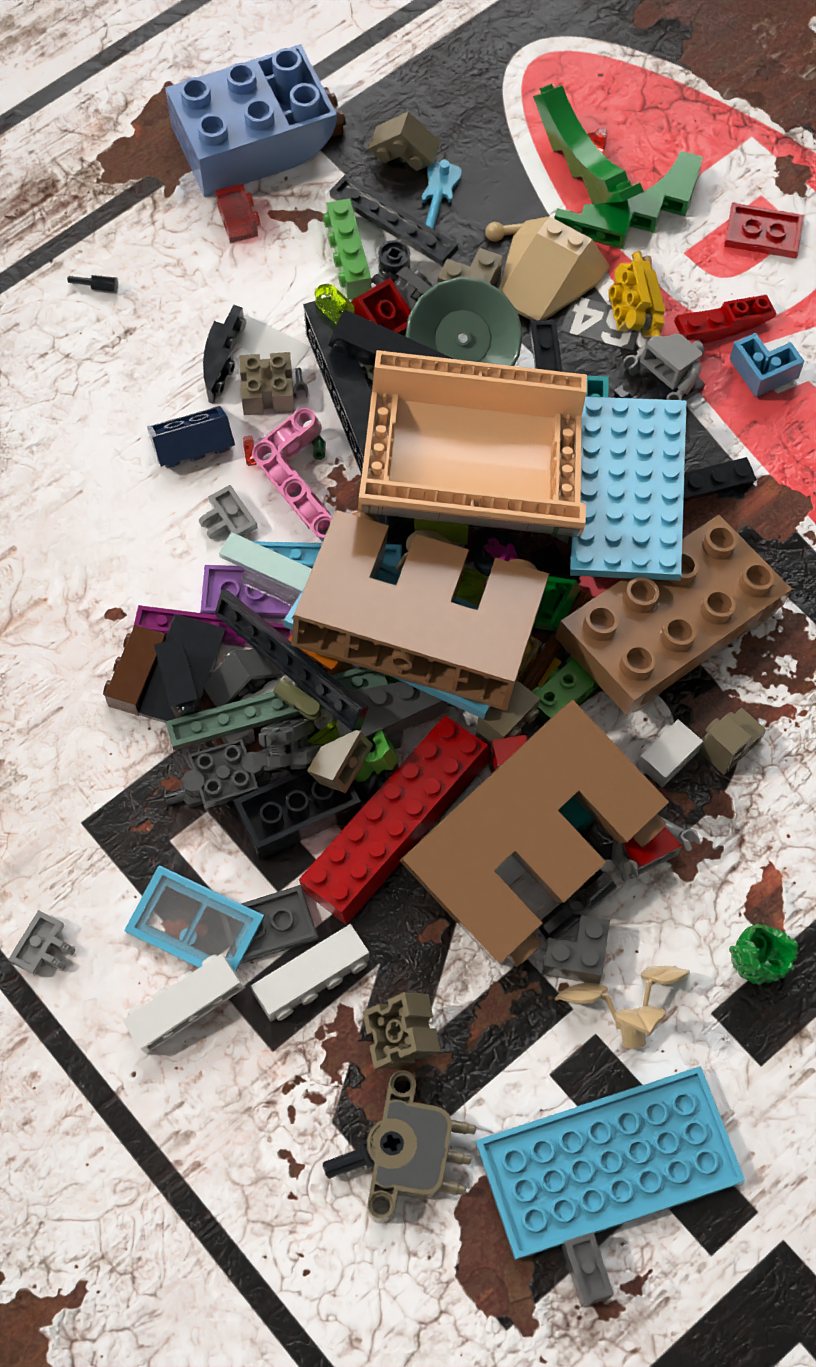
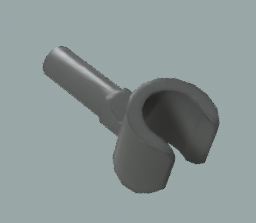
[293,367,309,399]

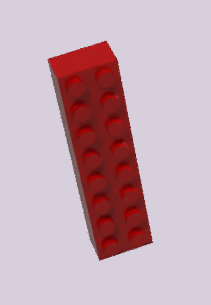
[298,715,491,925]

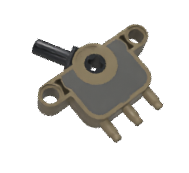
[322,1070,476,1223]

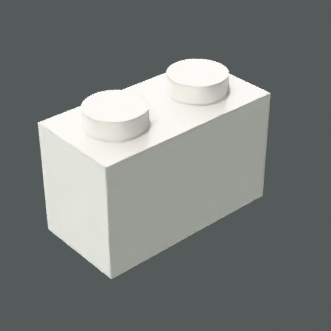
[638,720,703,787]

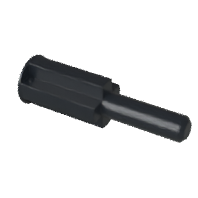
[67,275,118,292]

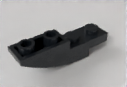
[203,304,246,404]

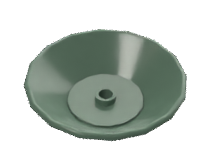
[406,277,523,366]

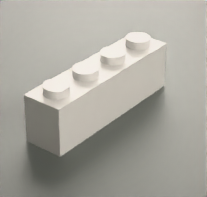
[251,924,369,1022]
[122,953,245,1054]

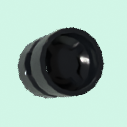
[378,240,410,287]

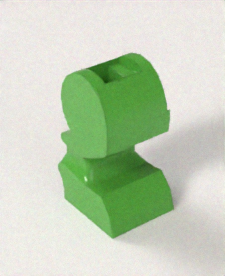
[354,729,400,782]

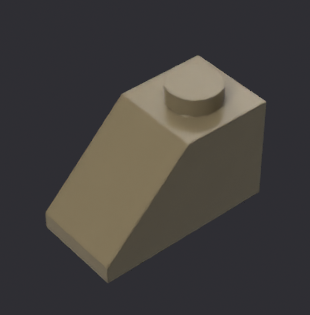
[307,730,373,793]

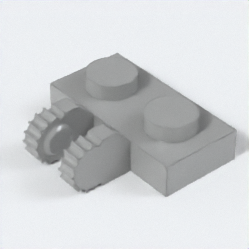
[198,484,258,540]
[8,910,76,976]

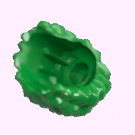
[729,923,799,984]

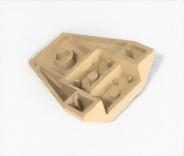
[499,216,610,321]

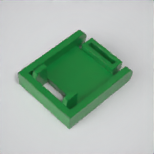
[533,576,581,632]

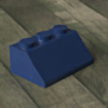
[146,406,235,468]

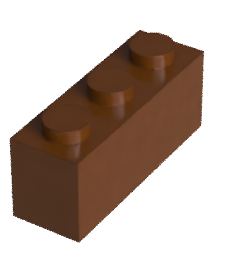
[103,625,166,716]

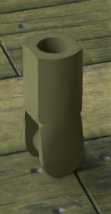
[273,678,321,721]

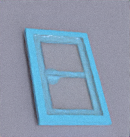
[124,865,265,972]

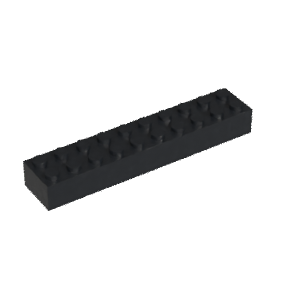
[303,296,415,541]

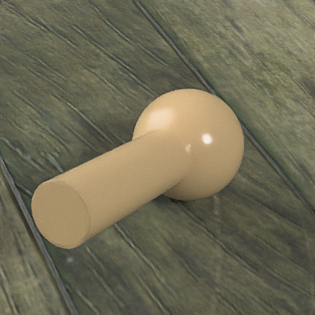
[485,222,524,242]

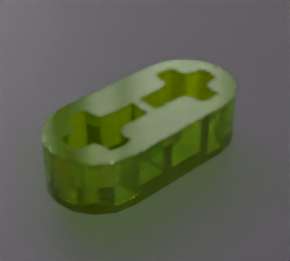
[315,283,355,324]

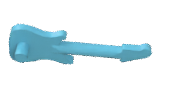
[422,160,462,229]

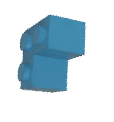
[729,333,804,397]

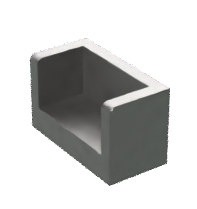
[561,1232,614,1307]

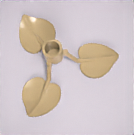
[555,965,690,1049]

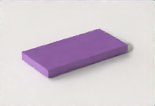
[200,565,300,619]

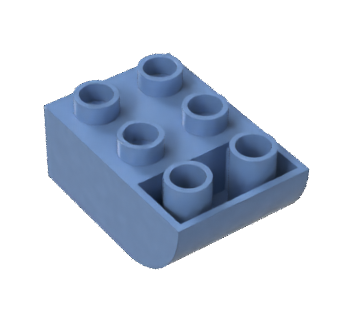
[165,44,337,198]

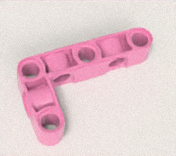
[252,408,332,543]

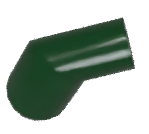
[308,435,326,460]

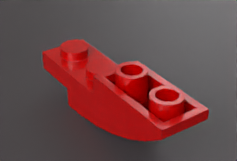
[674,294,777,344]

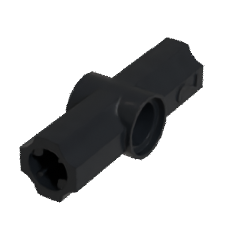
[538,869,617,940]

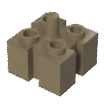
[239,352,294,415]
[363,992,441,1070]

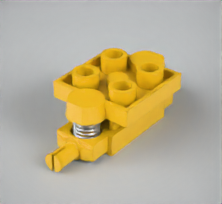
[608,251,666,338]

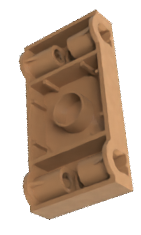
[555,515,792,716]

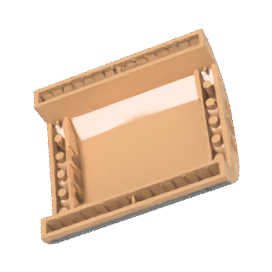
[358,350,587,537]

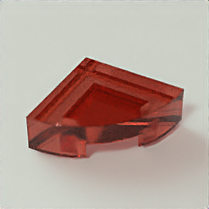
[587,129,608,152]
[242,435,257,466]

